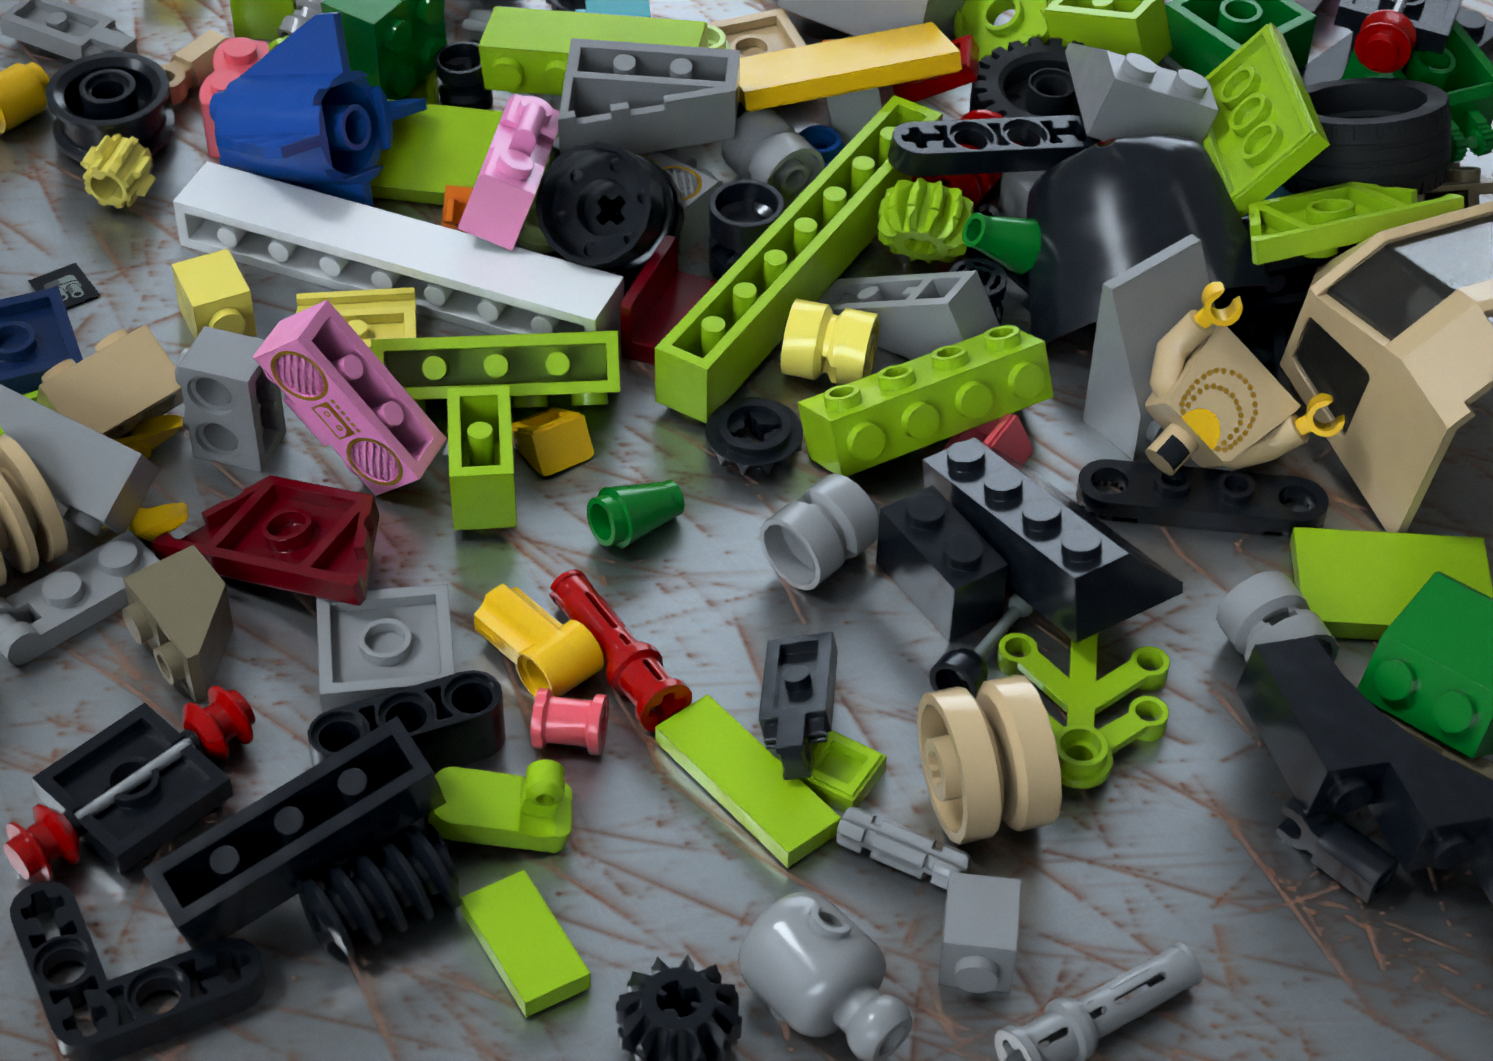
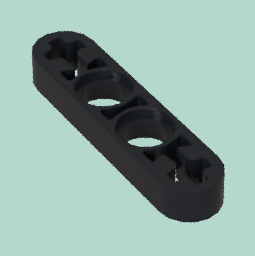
[888,115,1101,177]

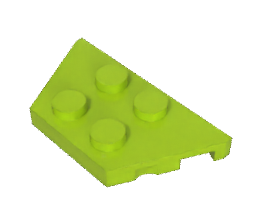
[1248,181,1464,265]

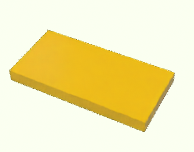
[739,22,962,112]

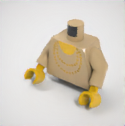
[1145,282,1345,476]

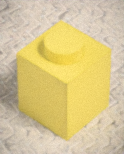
[171,249,257,339]

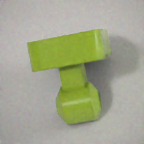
[428,759,572,853]

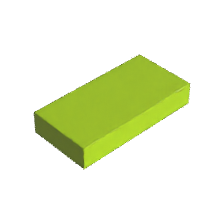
[460,870,591,1018]

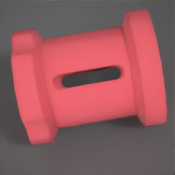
[530,688,609,756]

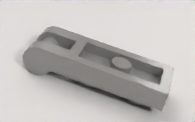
[0,530,160,665]

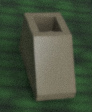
[122,545,233,703]

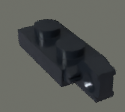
[759,632,838,781]

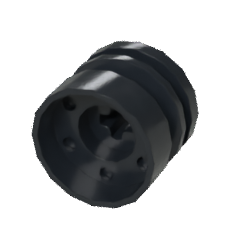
[536,141,685,276]

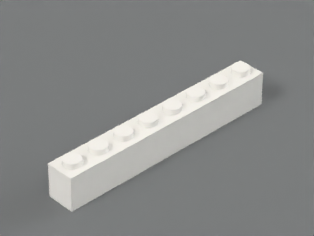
[173,161,624,335]

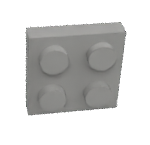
[316,584,455,712]

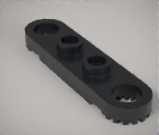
[1076,459,1329,537]

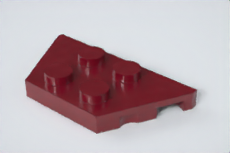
[151,475,380,606]

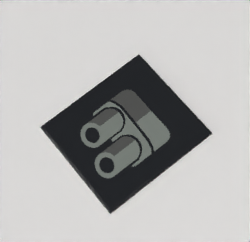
[28,262,100,308]

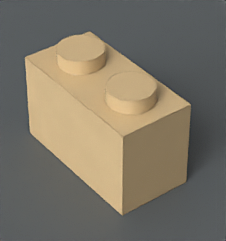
[37,324,183,439]

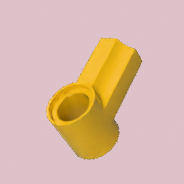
[474,584,604,698]

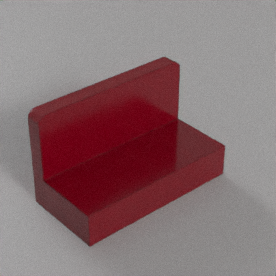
[620,234,717,366]

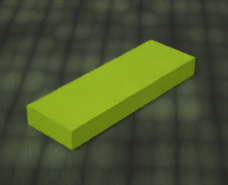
[655,694,841,868]

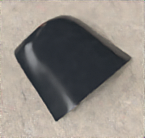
[1027,134,1274,345]

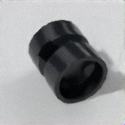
[708,179,784,281]

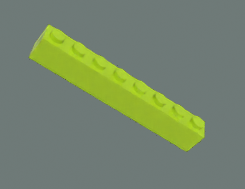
[655,95,943,423]

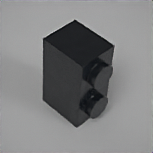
[876,485,1008,643]

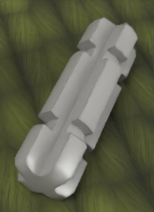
[836,807,971,890]

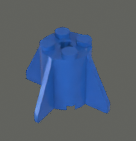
[209,12,427,207]

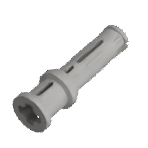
[995,942,1203,1061]

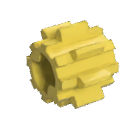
[80,134,156,209]

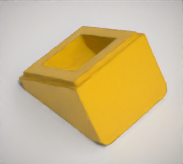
[512,407,594,476]

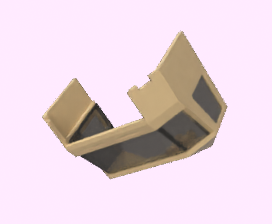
[1280,201,1493,533]

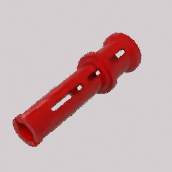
[549,569,692,732]

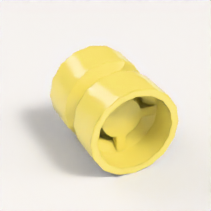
[781,298,880,385]

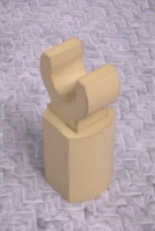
[160,29,228,105]

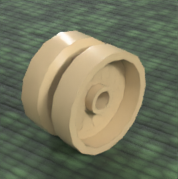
[917,674,1062,844]

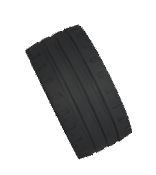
[1281,78,1452,196]

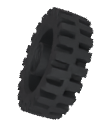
[969,38,1084,147]

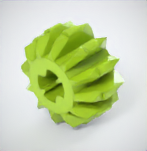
[877,177,974,265]

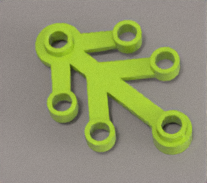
[996,633,1170,789]

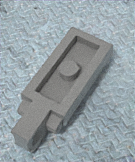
[0,0,138,60]

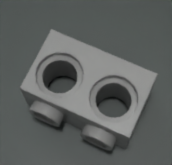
[175,326,286,473]

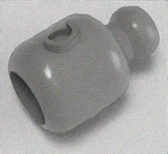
[738,891,913,1061]

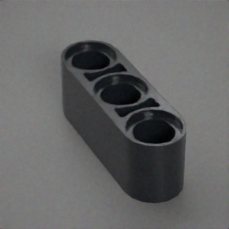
[308,670,506,774]

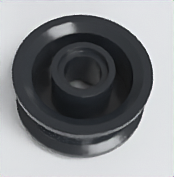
[46,52,176,162]

